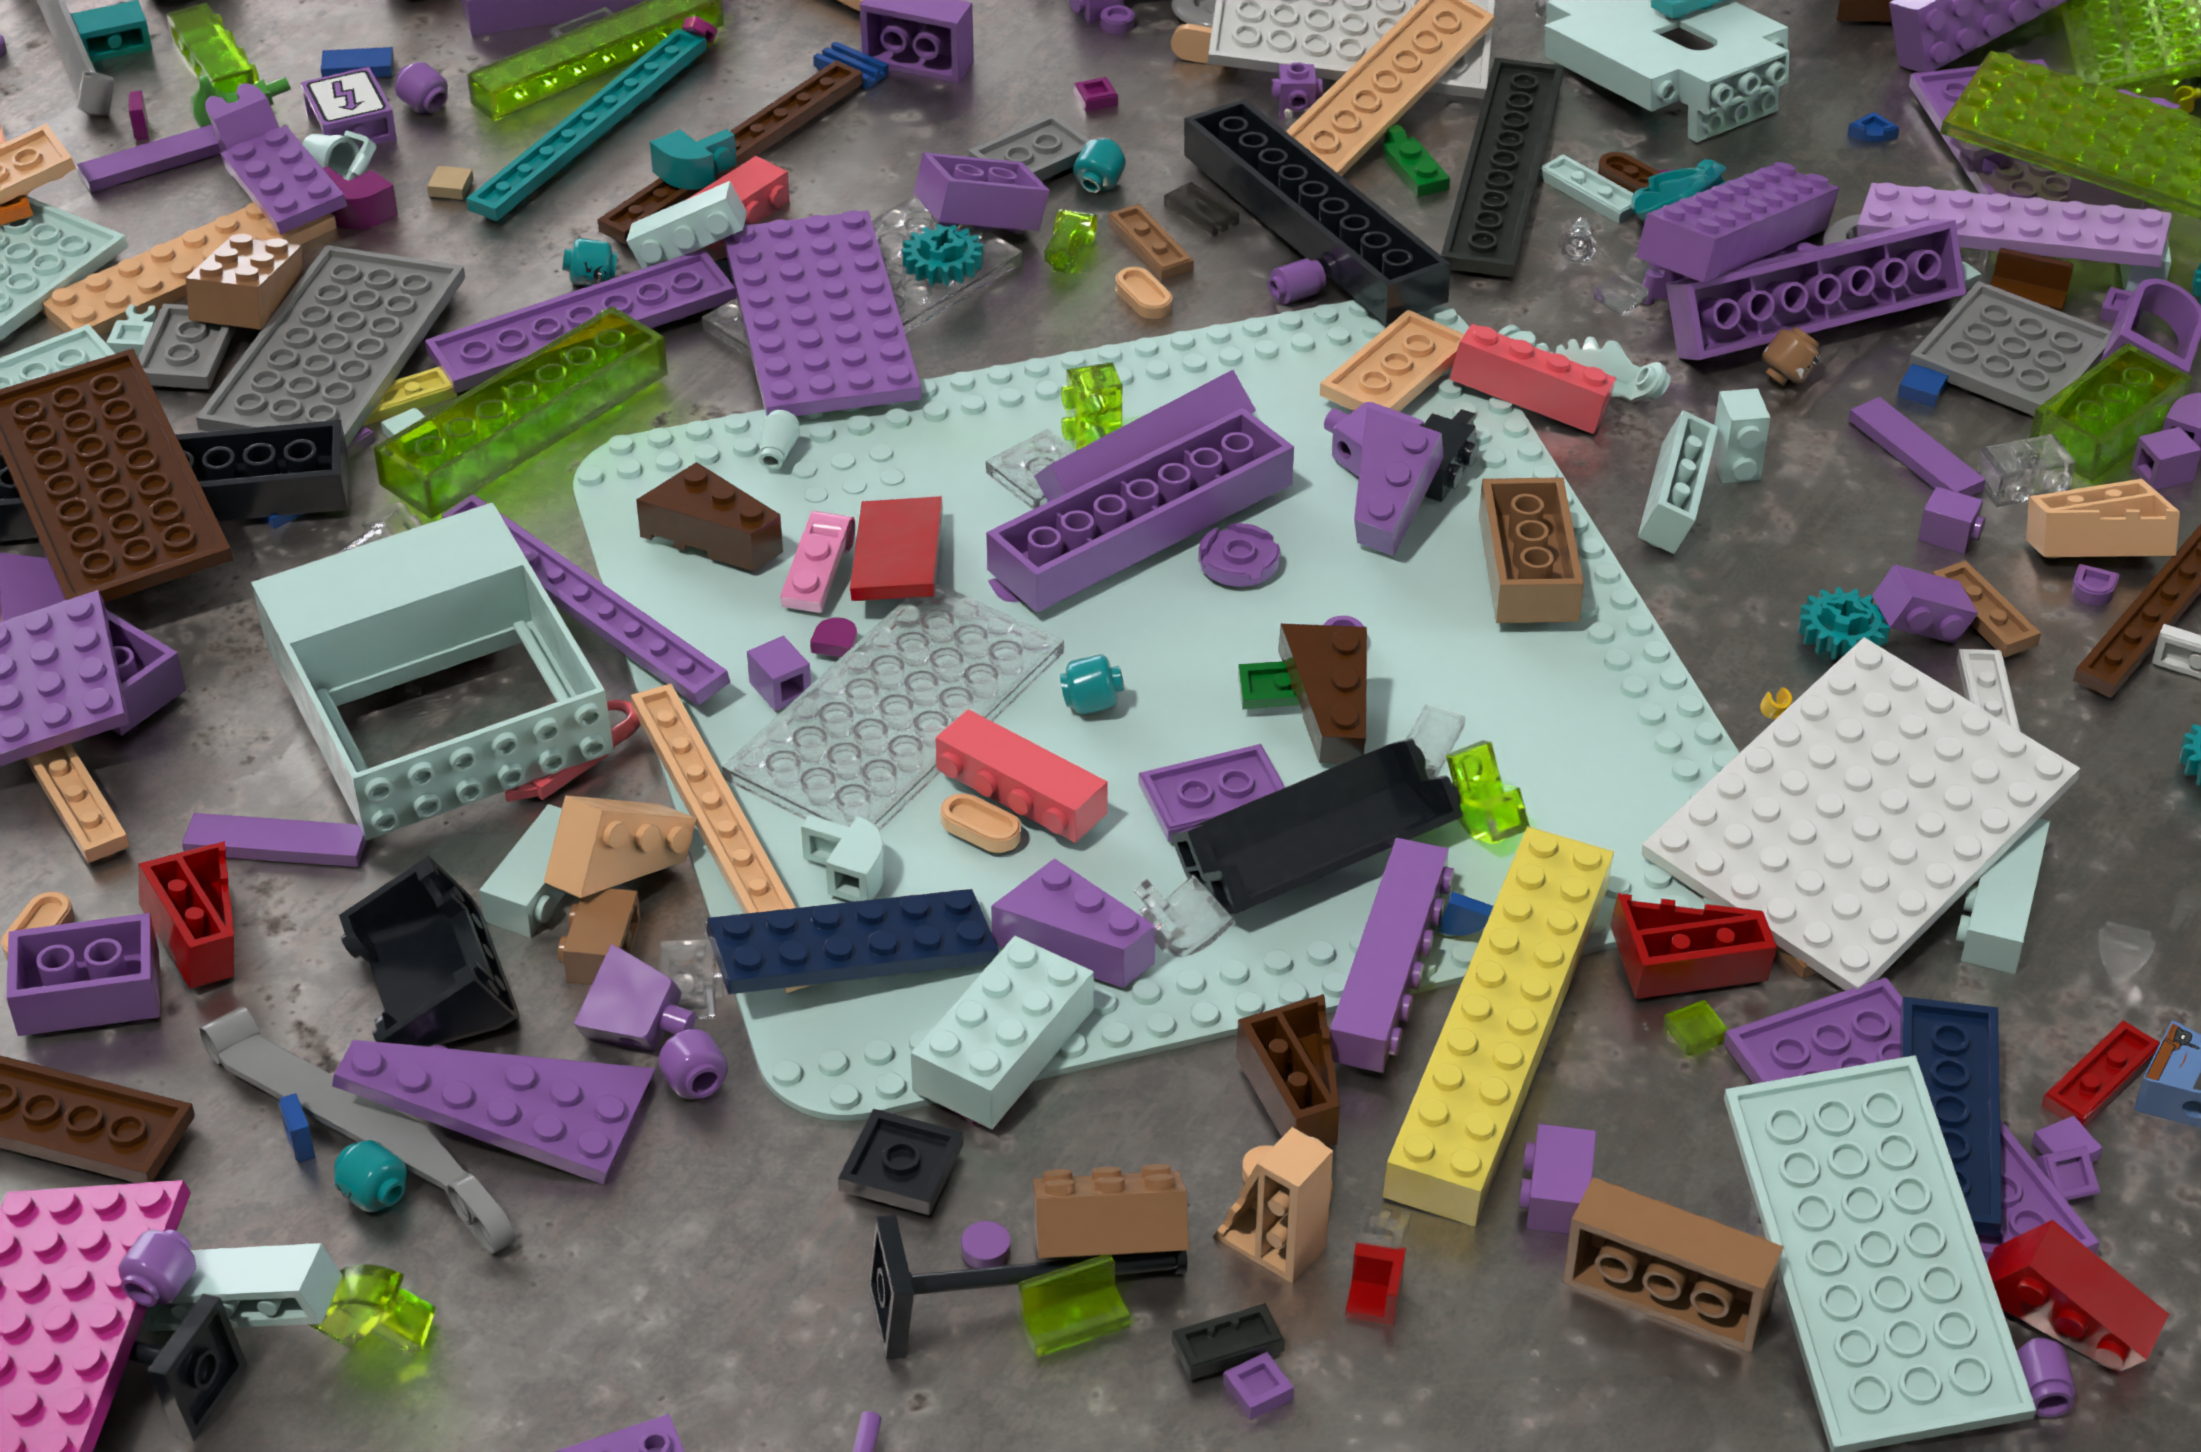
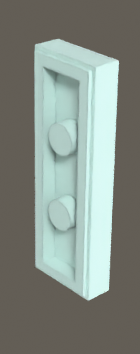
[1538,154,1635,224]

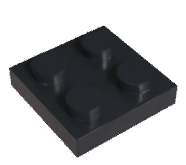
[838,1109,964,1215]

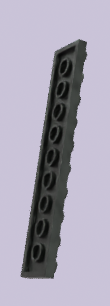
[1441,57,1564,277]

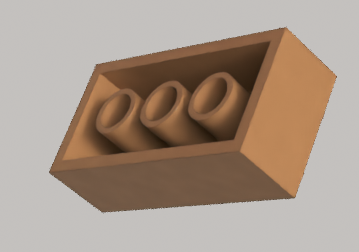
[1479,477,1584,624]
[1563,1177,1784,1353]

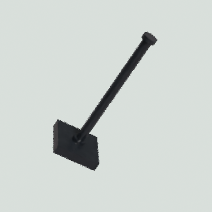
[868,1215,1188,1359]
[128,1293,247,1442]

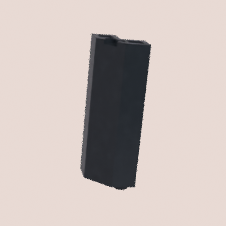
[1170,738,1464,916]

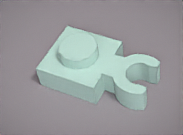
[106,304,157,357]

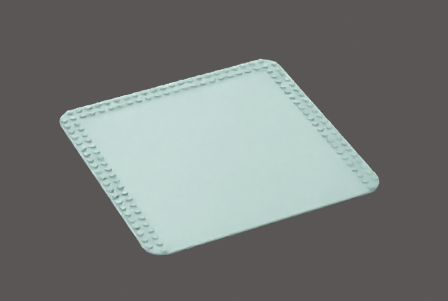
[573,299,1740,1121]

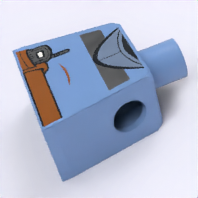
[2134,1020,2201,1128]

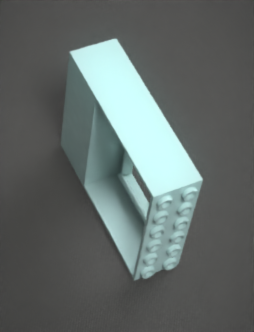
[251,502,614,841]

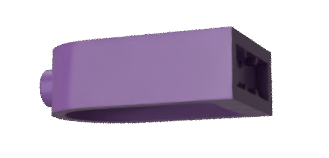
[2101,278,2201,398]

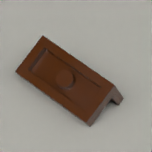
[1990,248,2074,312]

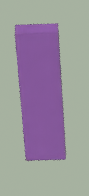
[76,124,221,192]
[1848,397,1986,496]
[182,813,367,867]

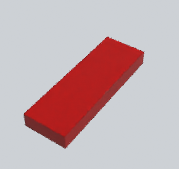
[2041,1020,2160,1128]

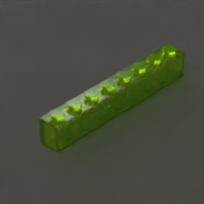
[467,0,724,121]

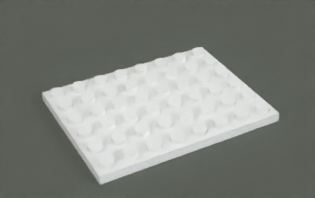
[1642,637,2080,991]

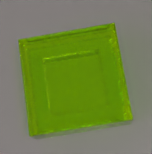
[1663,1000,1729,1056]

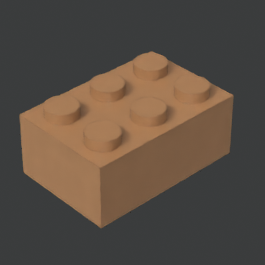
[186,234,304,330]
[1032,1164,1189,1258]

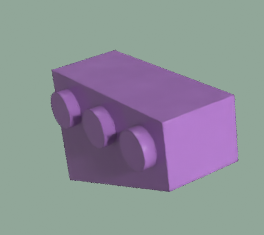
[1354,407,1444,556]
[991,858,1155,988]

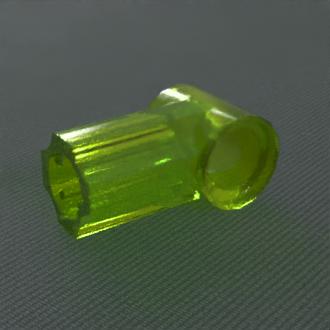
[1044,208,1097,273]

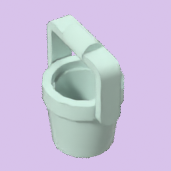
[302,131,376,181]

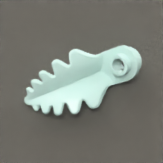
[1551,337,1671,403]

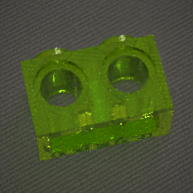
[1061,362,1123,451]

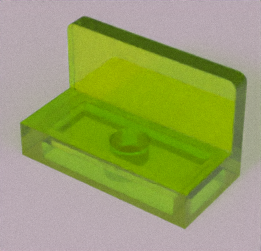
[1018,1255,1130,1357]

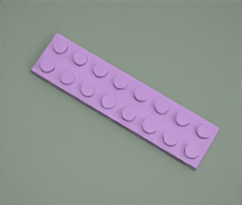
[1857,183,2172,268]

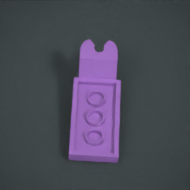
[205,84,347,234]

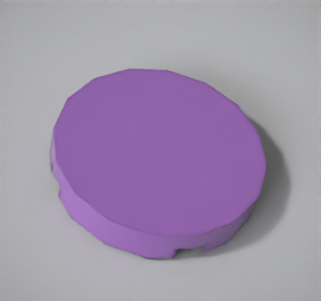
[1198,523,1280,587]

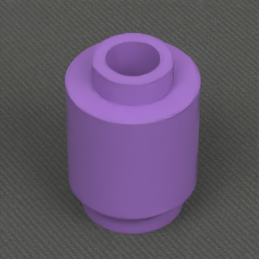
[1268,259,1326,304]
[2017,1338,2076,1418]

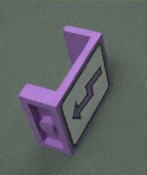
[301,67,397,148]

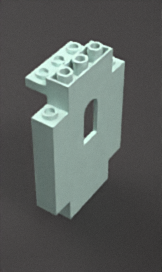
[1545,0,1789,142]

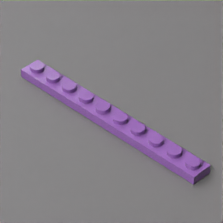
[441,494,730,706]

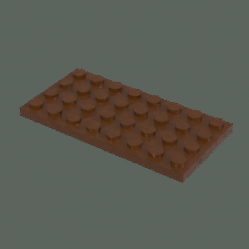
[0,348,233,603]

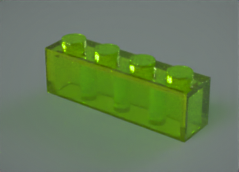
[167,3,260,93]

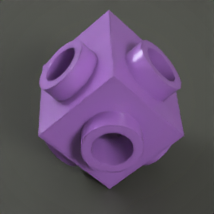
[1272,62,1322,120]

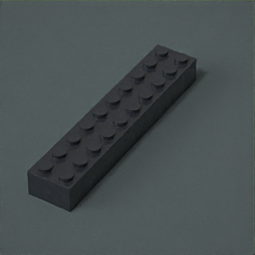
[1184,98,1451,324]
[0,420,348,541]

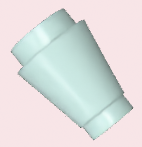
[759,410,800,470]

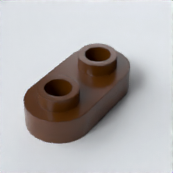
[1598,152,1660,193]

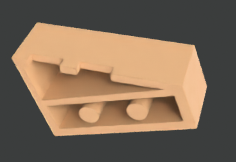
[2026,479,2180,558]
[544,795,697,898]
[1213,1127,1333,1284]

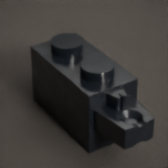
[1423,409,1479,502]

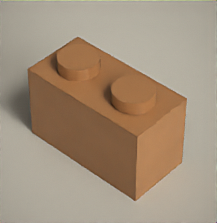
[558,888,641,985]

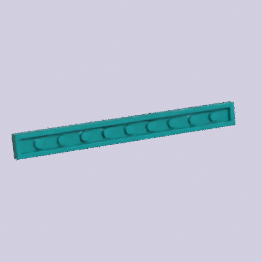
[466,28,707,221]

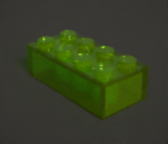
[2028,343,2193,482]

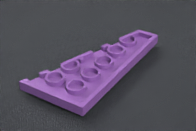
[332,1040,655,1185]

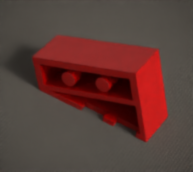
[138,841,234,989]
[1610,893,1777,999]
[1987,1220,2169,1373]

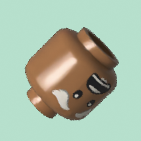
[1762,327,1820,386]

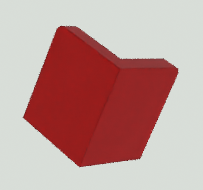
[1345,1240,1406,1326]

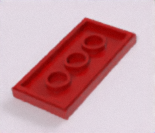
[850,496,943,601]

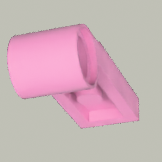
[780,511,856,613]

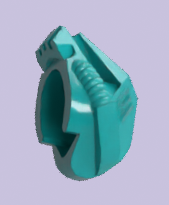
[1631,159,1726,223]

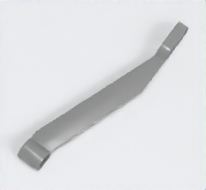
[37,0,115,115]
[199,1006,515,1254]

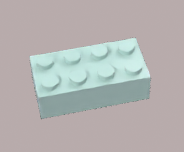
[911,936,1094,1129]

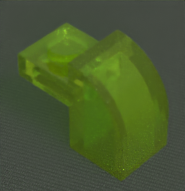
[1446,740,1530,844]
[308,1264,436,1356]

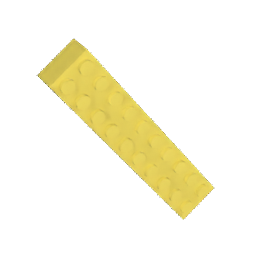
[1383,826,1614,1227]

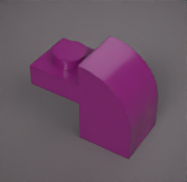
[322,166,398,229]

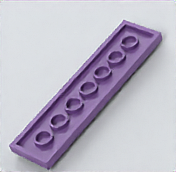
[425,249,736,393]

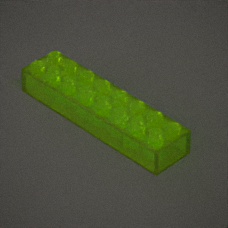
[373,306,668,519]

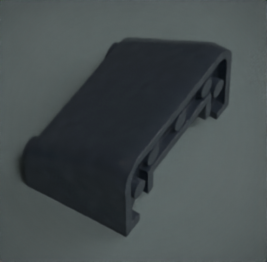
[339,855,520,1047]

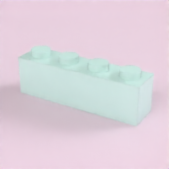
[1638,410,1718,554]
[1956,819,2050,974]
[143,1243,343,1331]

